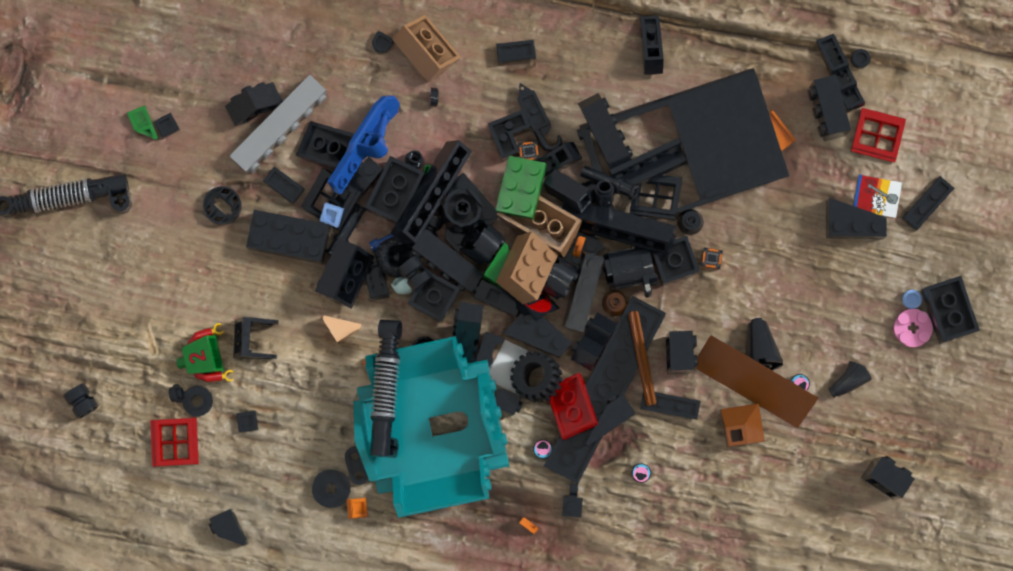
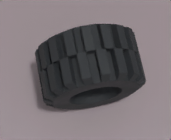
[510,351,563,403]

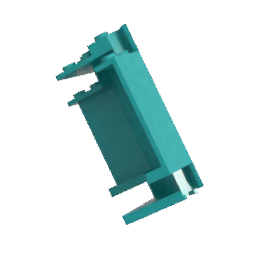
[353,336,510,518]

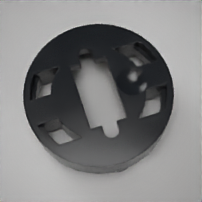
[203,186,242,225]

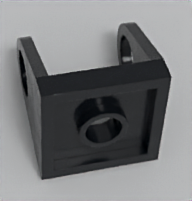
[233,317,279,360]

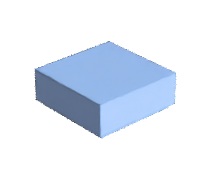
[320,203,344,227]

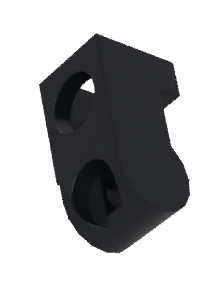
[476,332,504,368]

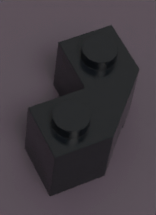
[571,312,617,371]

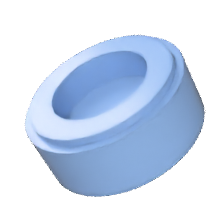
[902,290,922,309]

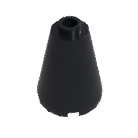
[746,318,783,371]

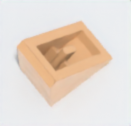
[323,316,362,344]

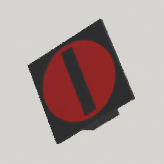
[516,291,560,319]

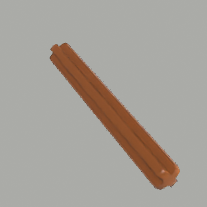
[628,311,656,406]

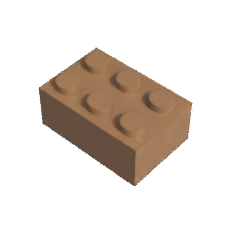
[496,231,558,304]

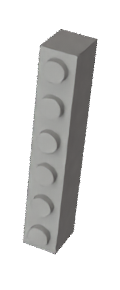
[230,75,328,174]

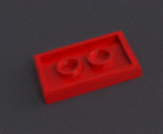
[549,373,599,440]

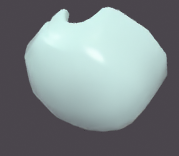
[391,277,413,295]

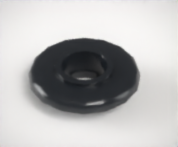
[182,386,213,417]

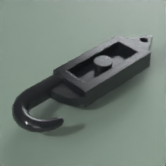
[517,83,562,152]

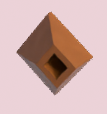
[720,403,765,447]

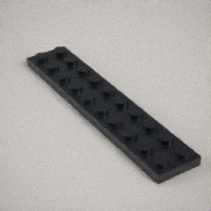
[544,296,666,484]

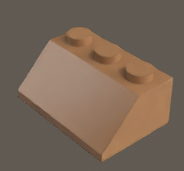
[392,15,461,82]

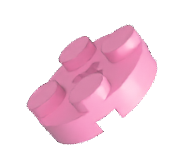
[893,309,933,348]

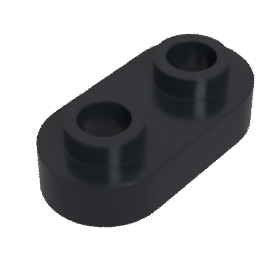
[345,447,368,485]

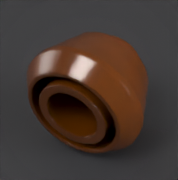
[602,290,628,316]

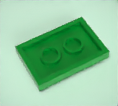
[495,156,547,220]

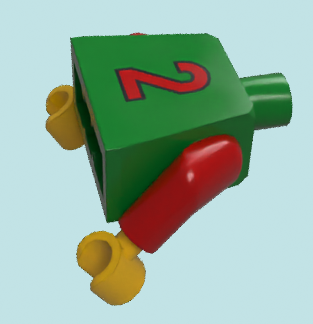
[176,323,234,382]

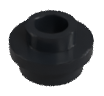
[405,150,424,169]
[169,384,185,403]

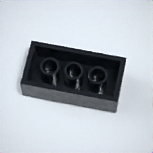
[246,210,331,264]

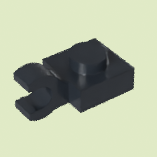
[562,483,583,517]

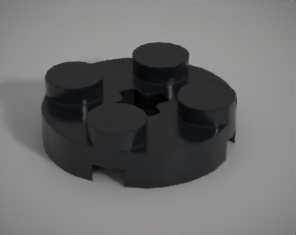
[312,470,351,508]

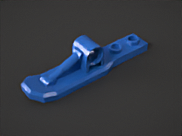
[327,95,400,194]

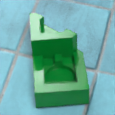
[127,105,158,139]

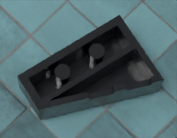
[452,302,483,363]
[503,313,572,359]

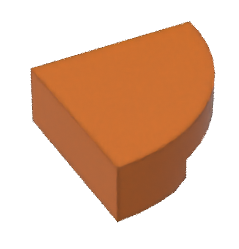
[572,236,586,258]
[519,517,538,535]

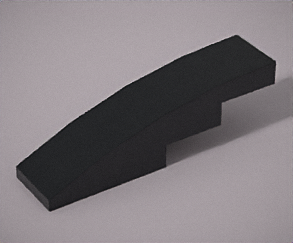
[816,34,865,113]

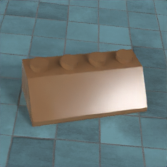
[496,196,582,258]

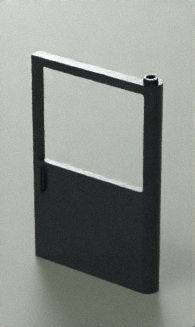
[577,68,790,220]

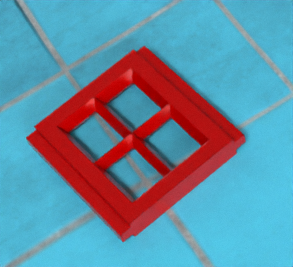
[850,108,906,163]
[150,418,199,467]

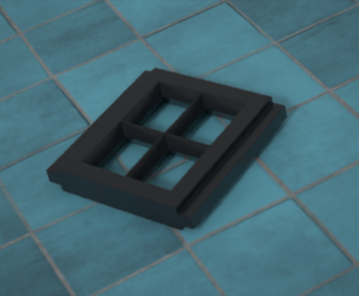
[301,168,362,231]
[630,175,682,221]

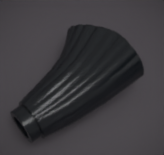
[828,361,872,398]

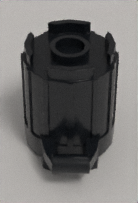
[602,246,658,298]

